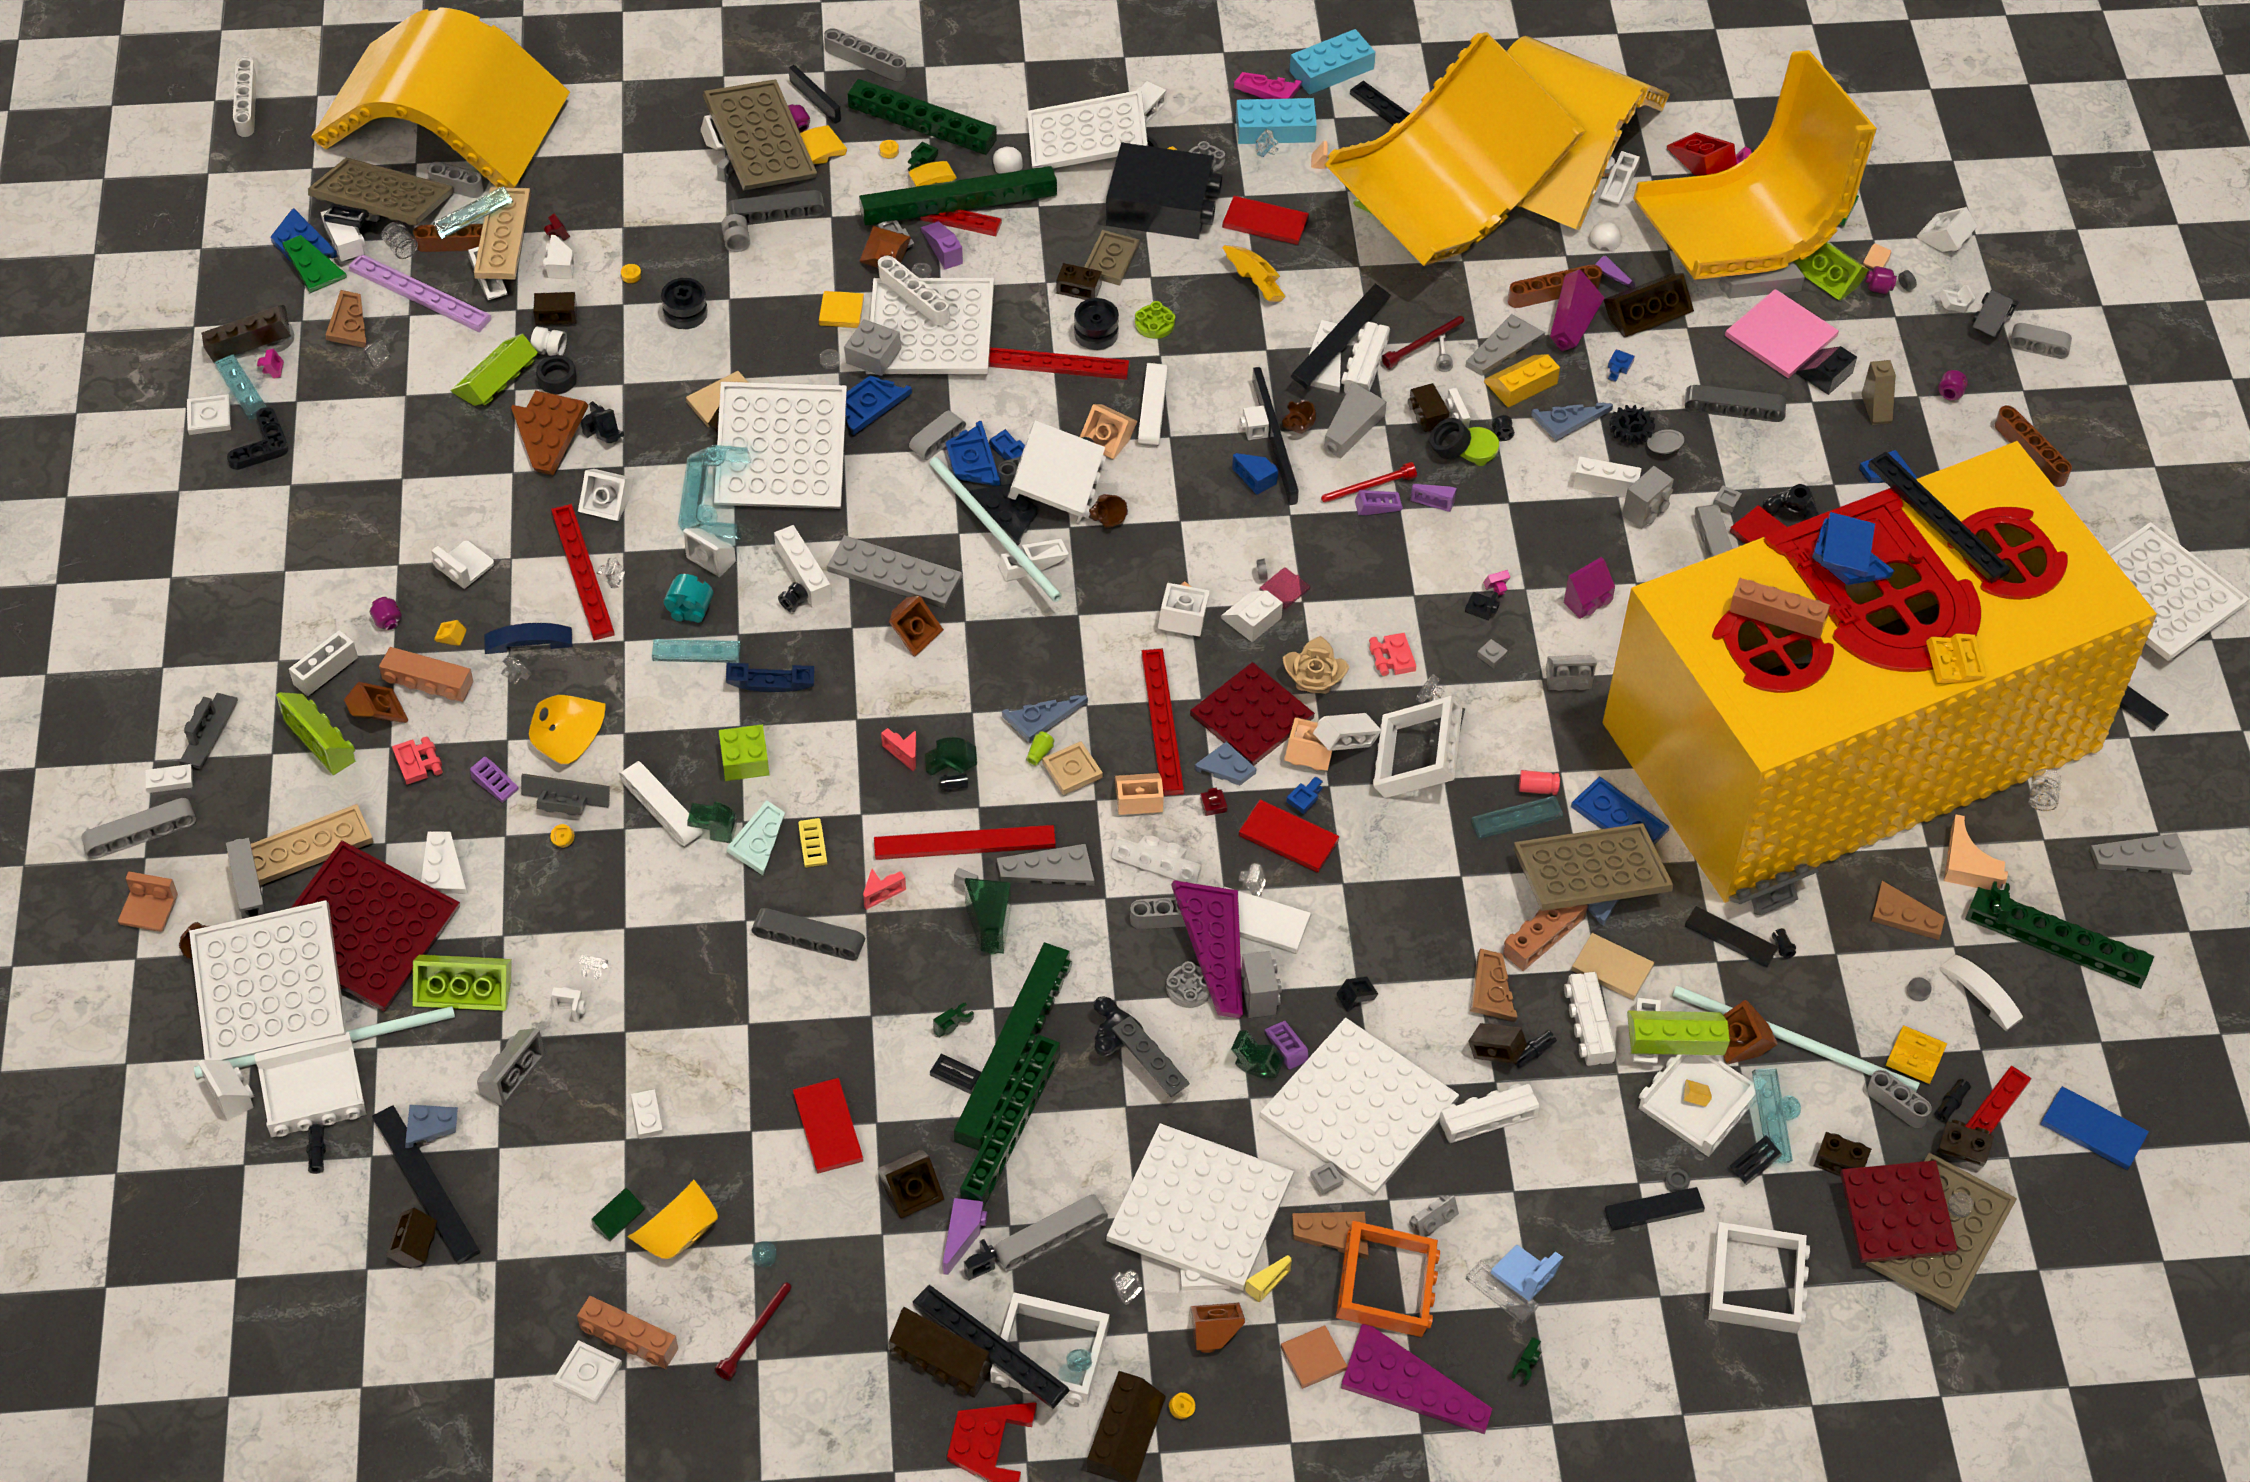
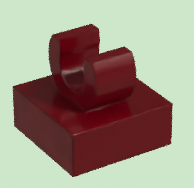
[544,213,570,241]
[1200,787,1227,816]

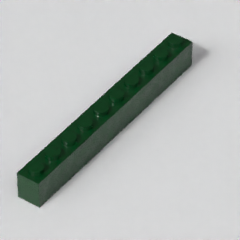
[859,166,1057,225]
[954,942,1072,1150]

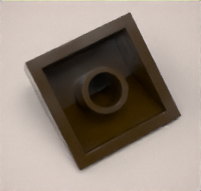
[878,1150,945,1218]

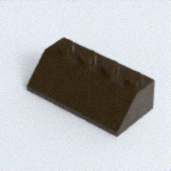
[1604,273,1694,337]
[201,305,291,363]
[889,1307,990,1398]
[1087,1371,1166,1482]

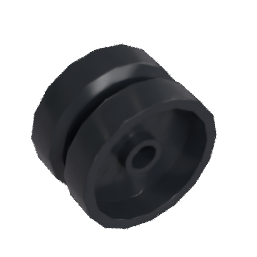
[661,278,708,330]
[1074,298,1119,350]

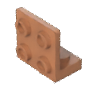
[118,872,178,932]

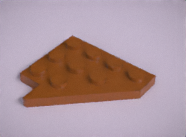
[511,390,589,475]

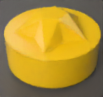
[879,140,899,159]
[621,264,641,283]
[550,824,575,848]
[1169,1393,1195,1419]

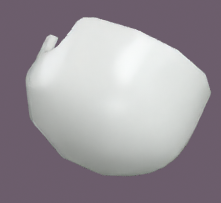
[993,146,1023,174]
[1590,222,1621,251]

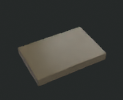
[1084,230,1140,286]

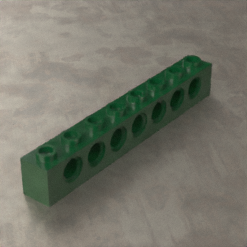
[847,79,997,155]
[1965,887,2155,989]
[960,1034,1060,1209]

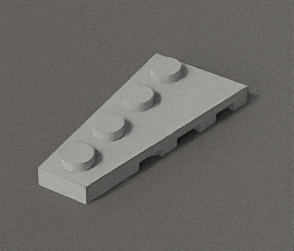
[1465,314,1545,376]
[2090,833,2192,875]
[997,844,1094,886]

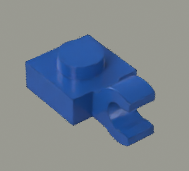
[1608,349,1635,382]
[1286,776,1323,814]

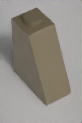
[1861,360,1896,425]

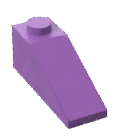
[921,222,963,270]
[943,1198,987,1275]

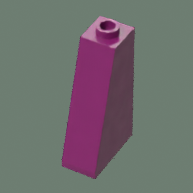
[1550,269,1604,351]

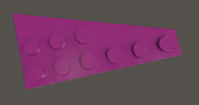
[1171,880,1243,1018]
[1341,1324,1493,1434]

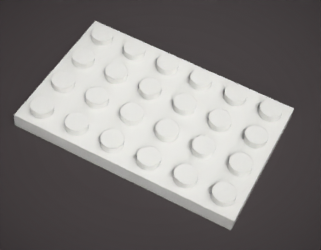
[1027,90,1148,169]

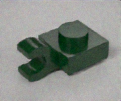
[908,141,938,171]
[1991,881,2010,924]
[933,1003,974,1038]
[1512,1337,1542,1385]

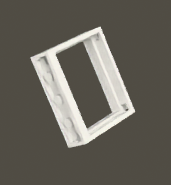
[1373,696,1462,798]
[1708,1222,1810,1334]
[990,1293,1110,1405]

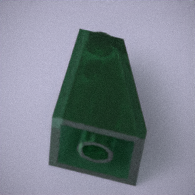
[965,878,1011,954]

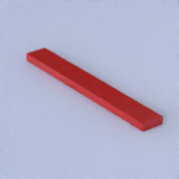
[989,347,1129,380]
[551,504,615,641]
[1141,648,1184,796]
[874,825,1056,860]

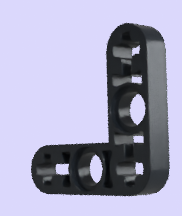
[227,407,288,470]

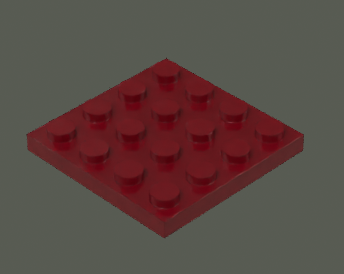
[1190,662,1315,766]
[1840,1160,1958,1263]

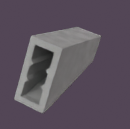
[1719,262,1805,299]
[1324,382,1387,459]
[226,838,266,919]

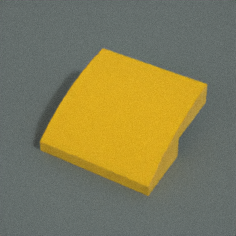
[800,125,847,164]
[908,161,957,187]
[1926,634,1986,683]
[1885,1025,1947,1084]

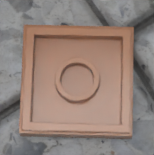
[1281,1325,1347,1389]

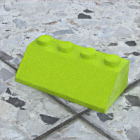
[1793,241,1869,301]
[450,334,538,406]
[276,692,356,776]
[413,955,512,1011]
[1627,1010,1730,1055]

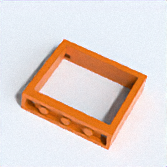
[1336,1221,1440,1337]

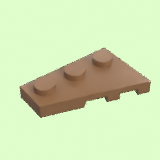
[326,290,366,348]
[1872,881,1945,940]
[1470,948,1518,1022]
[1292,1212,1368,1260]

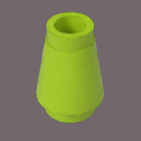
[1026,731,1055,765]

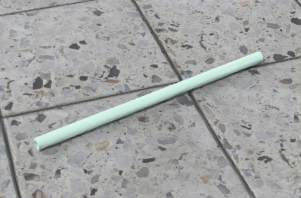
[930,457,1062,602]
[1673,986,1920,1092]
[194,1006,455,1078]

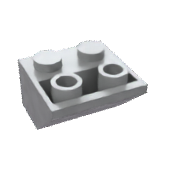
[1545,655,1597,691]

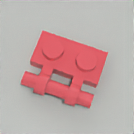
[1369,633,1417,676]
[392,737,443,785]

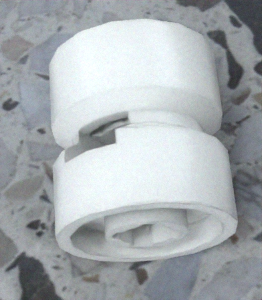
[531,326,567,356]

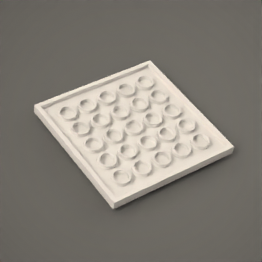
[865,278,994,374]
[714,382,847,509]
[2108,522,2250,661]
[189,901,346,1061]
[1260,1018,1459,1196]
[1106,1124,1294,1291]

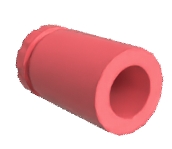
[1519,770,1560,795]

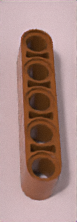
[413,224,483,252]
[1507,264,1602,308]
[1995,405,2072,487]

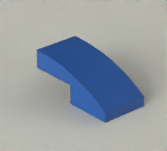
[989,429,1025,460]

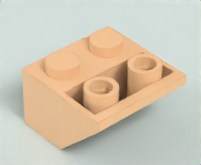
[1115,773,1164,815]

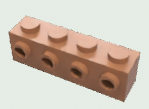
[1730,578,1830,639]
[379,647,474,702]
[1503,904,1588,971]
[577,1296,678,1369]

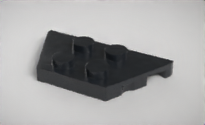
[969,484,1037,546]

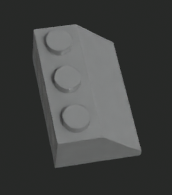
[477,1028,545,1107]

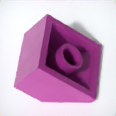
[1563,557,1615,619]

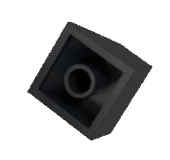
[1796,346,1857,395]

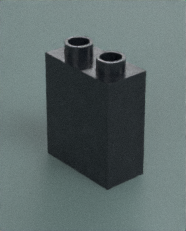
[1106,142,1223,240]

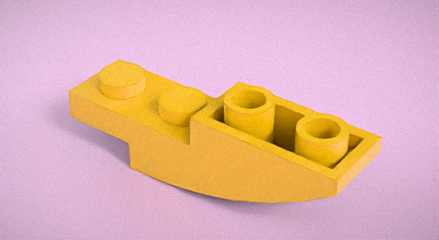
[1222,245,1286,302]

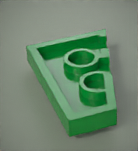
[282,235,347,293]

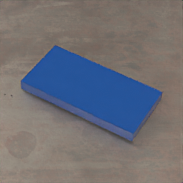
[1571,776,1669,845]
[2041,1086,2149,1170]

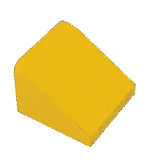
[434,620,466,646]
[1684,1079,1712,1107]

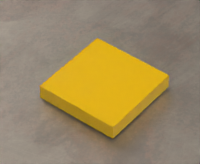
[819,291,864,328]

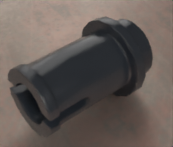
[939,773,968,792]
[1772,928,1796,959]

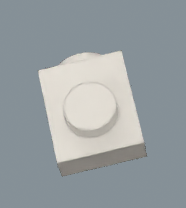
[1939,285,1975,313]
[552,987,586,1022]

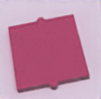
[1259,567,1311,610]

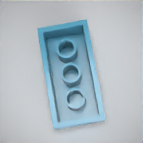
[1289,29,1376,95]
[1236,98,1317,144]

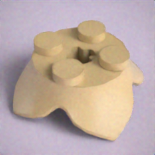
[1283,636,1349,694]

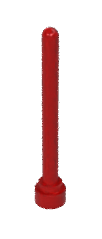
[1321,462,1417,503]

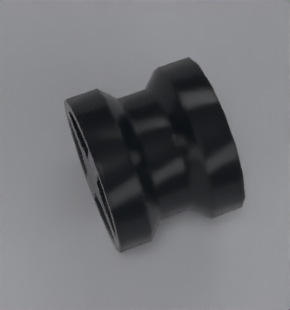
[1492,415,1515,441]

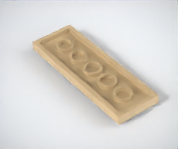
[474,187,531,279]
[227,804,374,885]

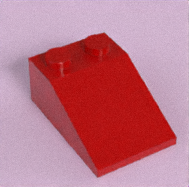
[1667,132,1737,176]

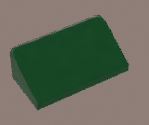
[591,1188,645,1241]

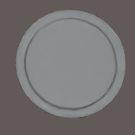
[1647,429,1684,454]

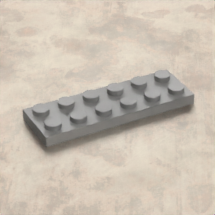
[827,535,962,609]

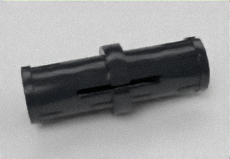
[1515,1030,1557,1068]
[1934,1079,1971,1122]
[306,1124,326,1174]

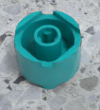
[664,574,713,623]

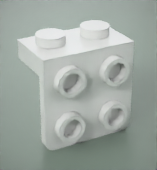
[432,541,494,589]

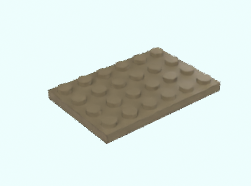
[703,79,817,191]
[308,157,453,225]
[1513,823,1673,911]
[1866,1153,2017,1313]

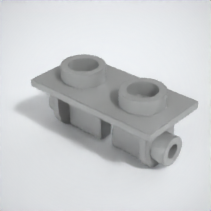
[1409,1195,1459,1237]

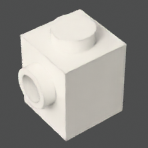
[1240,405,1269,440]

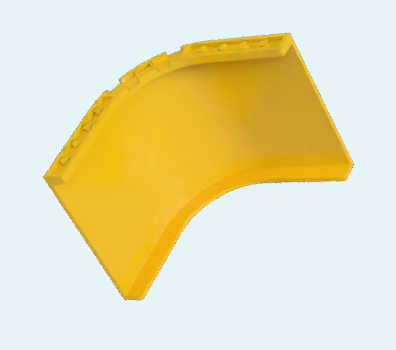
[311,8,570,188]
[1324,32,1586,266]
[1507,36,1670,230]
[1633,50,1877,280]

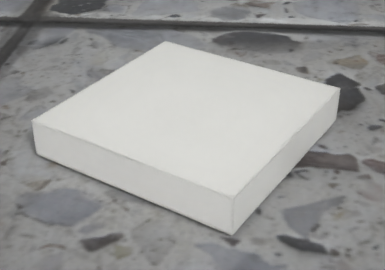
[187,394,231,435]
[553,1340,622,1405]

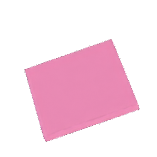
[1725,289,1839,379]

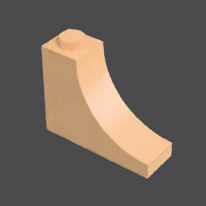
[1944,815,2008,891]

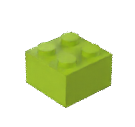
[719,724,770,781]

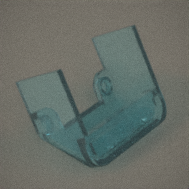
[678,445,752,539]

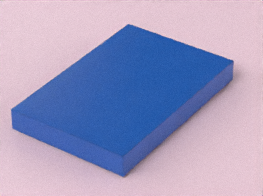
[1821,512,1875,578]

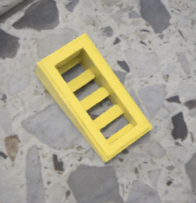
[798,818,827,868]
[1245,1255,1292,1302]

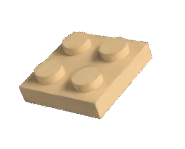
[1042,741,1103,795]

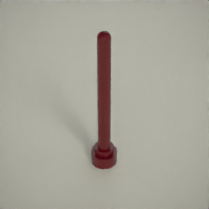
[1381,316,1465,369]
[714,1282,792,1381]

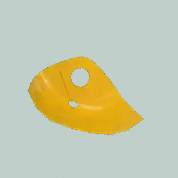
[529,695,606,764]
[627,1180,718,1259]

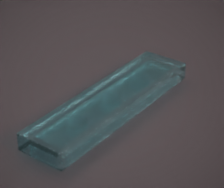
[433,186,513,239]
[215,354,267,420]
[652,639,741,663]
[1471,796,1563,839]
[1752,1069,1793,1164]

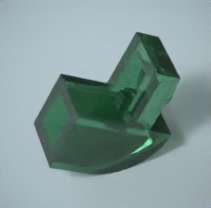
[925,737,977,775]
[687,801,737,843]
[1231,1030,1284,1078]

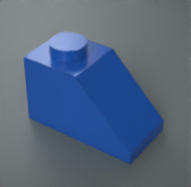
[1232,453,1278,495]

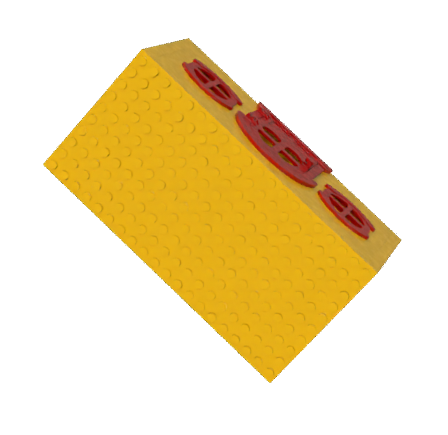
[1603,441,2157,903]

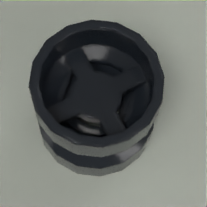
[778,582,808,612]

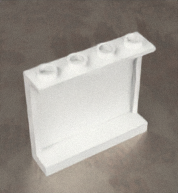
[1008,420,1106,524]
[254,1032,366,1138]
[1638,1055,1766,1157]

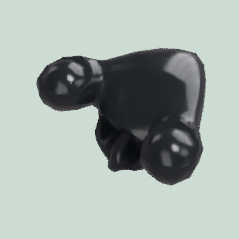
[1763,484,1819,521]
[1093,996,1144,1056]

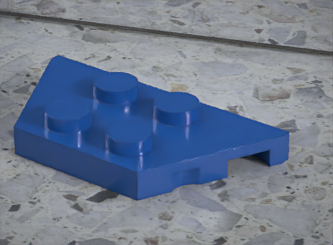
[270,208,338,264]
[846,376,912,435]
[945,421,1000,486]
[1812,518,1894,585]

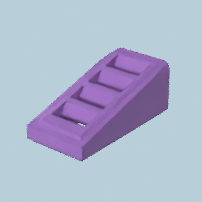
[1595,255,1635,288]
[1410,484,1457,512]
[1355,490,1403,515]
[470,756,519,803]
[1265,1021,1308,1069]

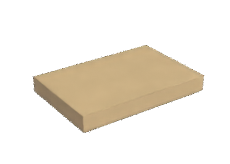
[686,371,749,427]
[1571,933,1654,1000]

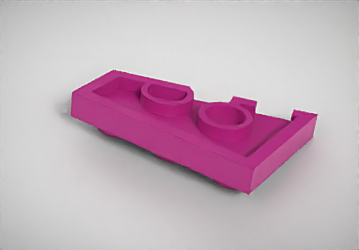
[1234,72,1302,99]

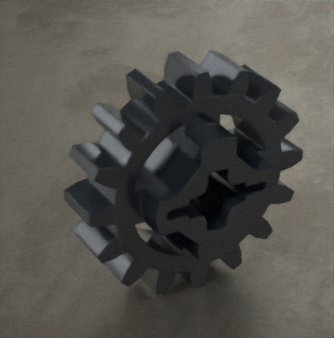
[1609,405,1655,445]

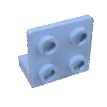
[1491,1245,1563,1301]

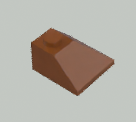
[860,226,911,268]
[889,596,944,656]
[344,682,408,723]
[1723,1000,1778,1064]
[1191,1302,1245,1353]

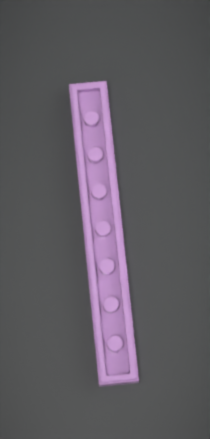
[349,255,492,333]

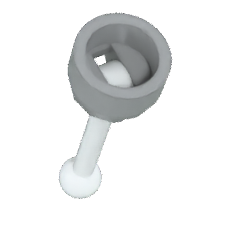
[1436,334,1453,372]

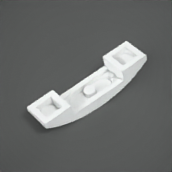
[1939,955,2023,1031]

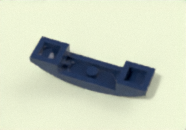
[484,623,573,654]
[726,663,814,692]

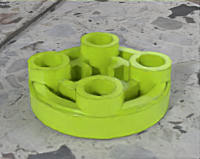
[1135,301,1175,339]
[1460,427,1499,466]

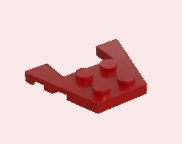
[947,1402,1037,1482]

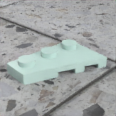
[726,800,785,875]

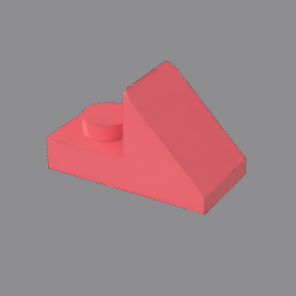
[881,728,916,771]
[863,869,906,910]

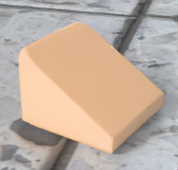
[1311,141,1328,169]
[1863,243,1891,269]

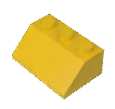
[1484,354,1560,408]

